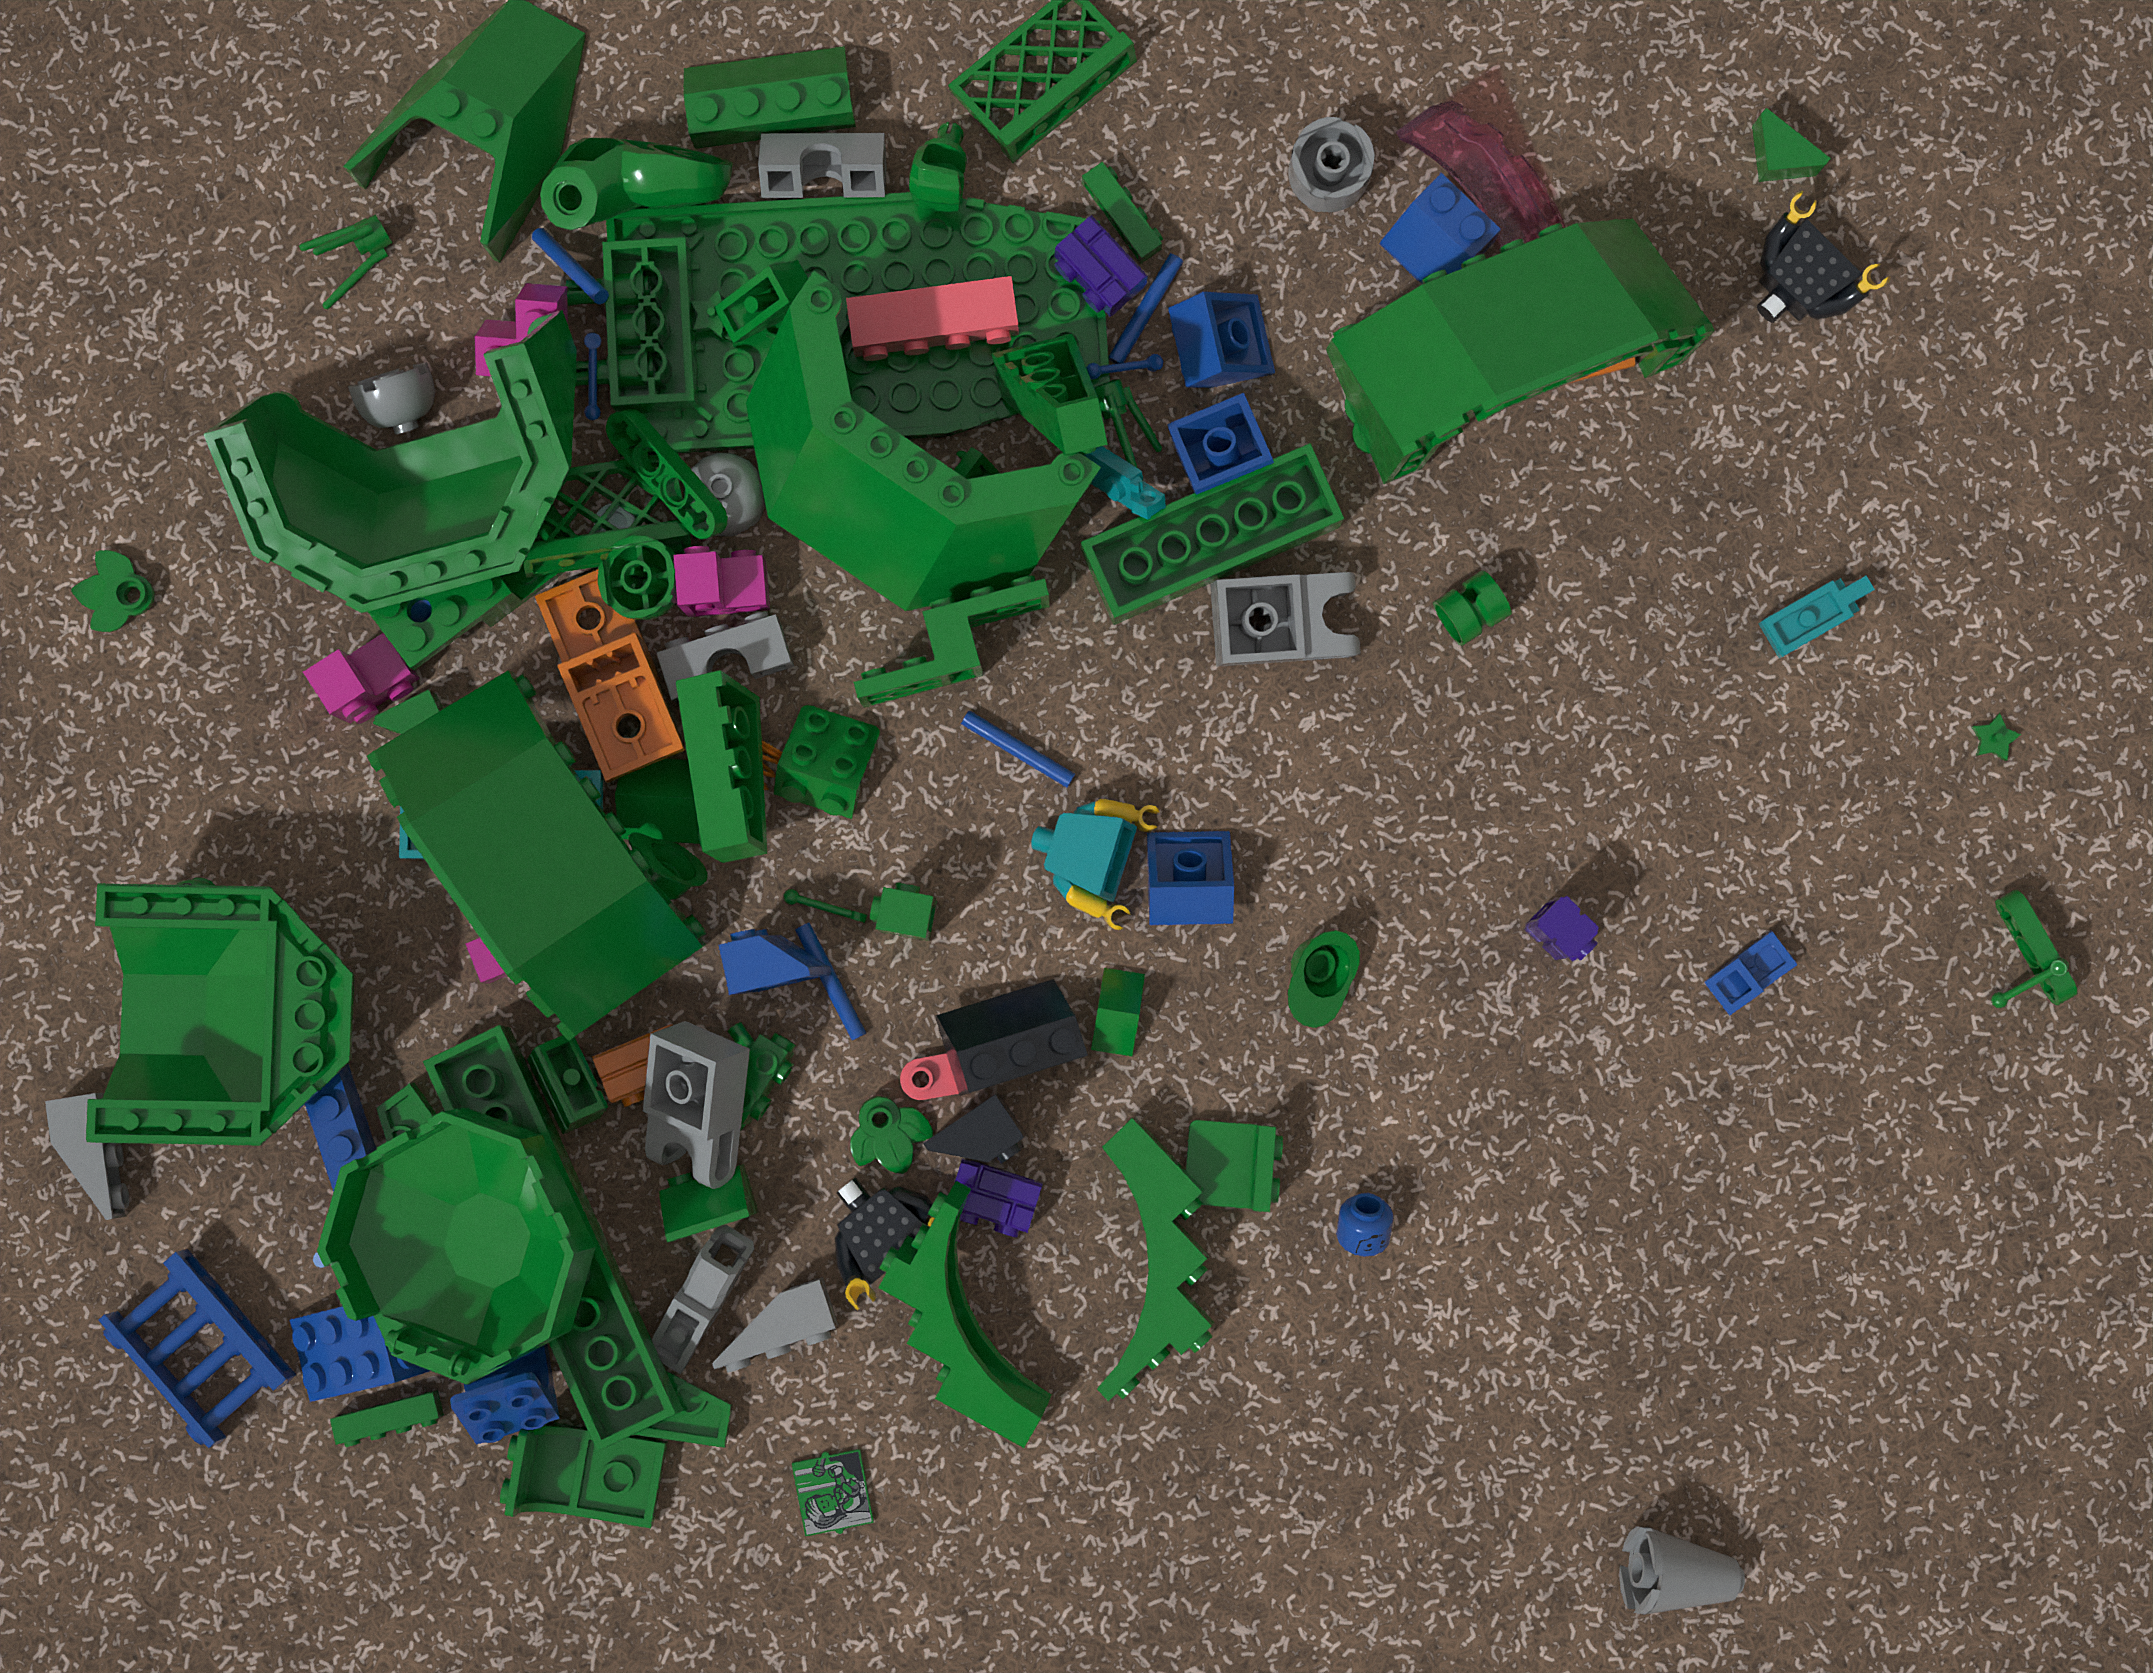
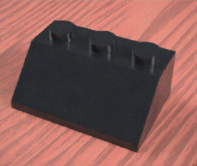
[935,979,1088,1096]
[923,1093,1026,1164]

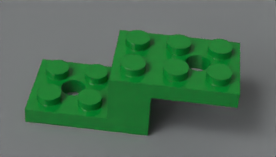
[368,504,574,670]
[853,575,1050,708]

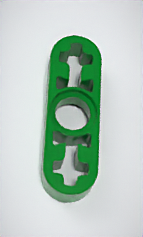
[1995,889,2078,1006]

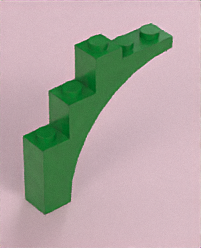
[1097,1117,1214,1401]
[878,1181,1052,1448]

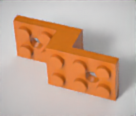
[535,569,686,783]

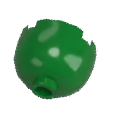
[598,535,677,620]

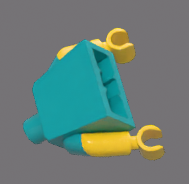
[1031,799,1160,930]

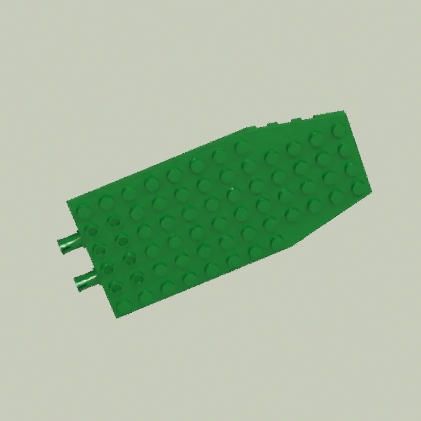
[566,192,1110,457]

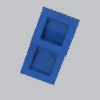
[1704,930,1798,1016]

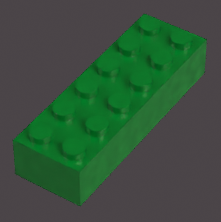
[1081,443,1344,625]

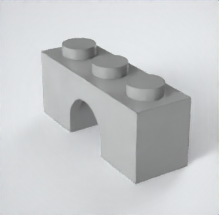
[758,133,887,198]
[656,612,795,704]

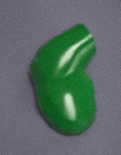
[540,137,733,230]

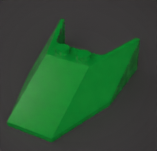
[343,0,586,263]

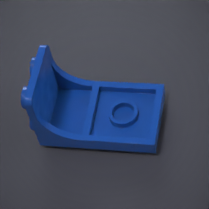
[290,1306,430,1402]
[450,1344,560,1445]

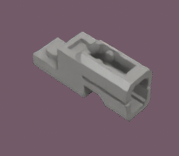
[652,1225,754,1374]

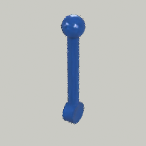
[584,333,602,421]
[1086,354,1163,379]

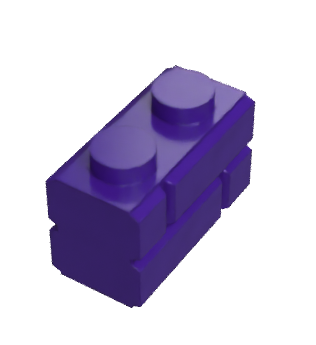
[1054,215,1148,317]
[1524,896,1599,962]
[955,1158,1043,1238]

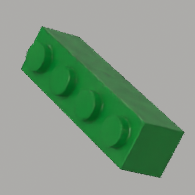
[1082,161,1163,264]
[330,1390,444,1447]

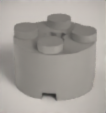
[1288,117,1375,212]

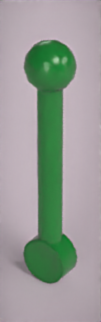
[783,889,868,923]
[1991,958,2069,1008]

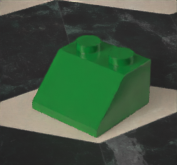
[659,1164,759,1243]

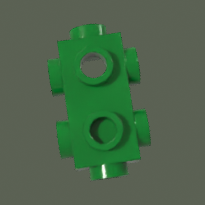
[727,1022,796,1131]

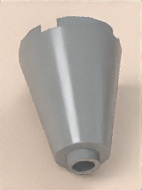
[1619,1527,1745,1615]

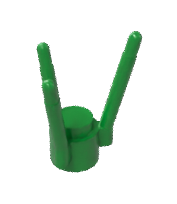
[299,214,392,309]
[1094,379,1162,468]

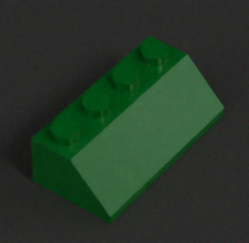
[683,46,856,149]

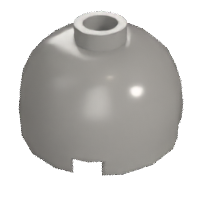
[348,362,435,434]
[684,453,766,536]

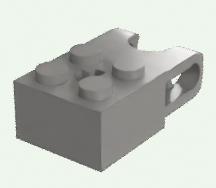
[1210,572,1361,667]
[643,1021,750,1189]

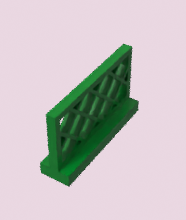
[948,0,1137,163]
[523,454,691,578]

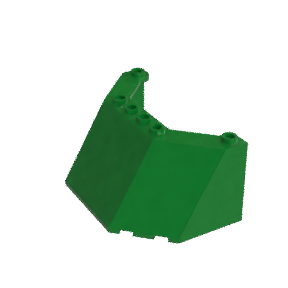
[1326,218,1715,484]
[746,271,1101,612]
[203,310,577,613]
[367,670,707,1041]

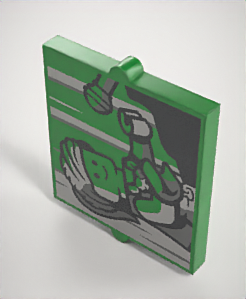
[791,1449,874,1537]

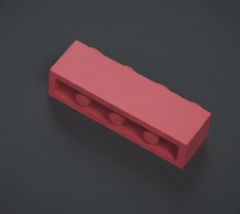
[846,276,1019,361]

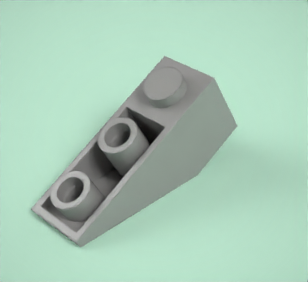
[45,1093,129,1220]
[712,1277,839,1373]

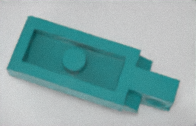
[1084,446,1166,520]
[1758,575,1875,659]

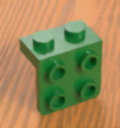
[773,705,880,819]
[1186,1120,1283,1212]

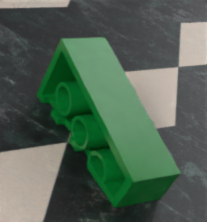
[992,333,1108,455]
[676,670,768,863]

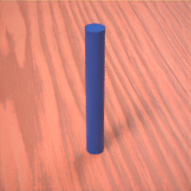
[532,228,609,304]
[1108,253,1183,364]
[961,710,1075,788]
[795,922,866,1041]

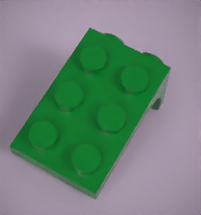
[500,1422,668,1529]

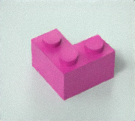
[475,283,568,377]
[674,546,770,617]
[303,633,420,724]

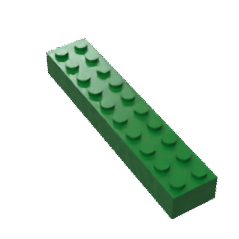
[423,1025,683,1451]

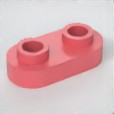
[900,1053,959,1100]

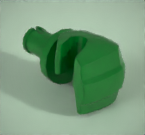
[909,122,967,212]

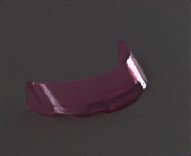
[1396,100,1566,247]

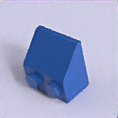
[1379,173,1501,284]
[1168,292,1275,388]
[1167,393,1274,495]
[1147,831,1234,925]
[718,929,832,995]

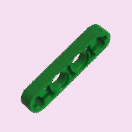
[606,408,728,539]

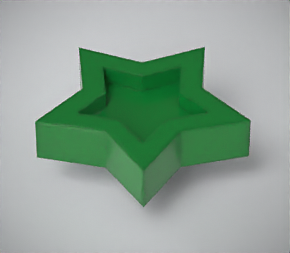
[691,290,725,339]
[1972,713,2021,761]

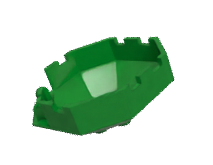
[317,1108,596,1385]

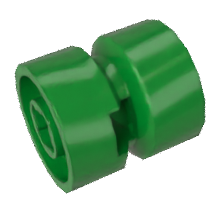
[1433,570,1512,646]

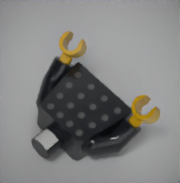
[1757,191,1890,323]
[834,1178,935,1310]

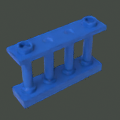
[98,1249,296,1448]

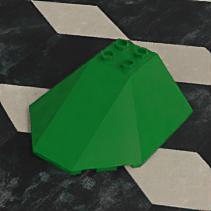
[86,883,355,1146]

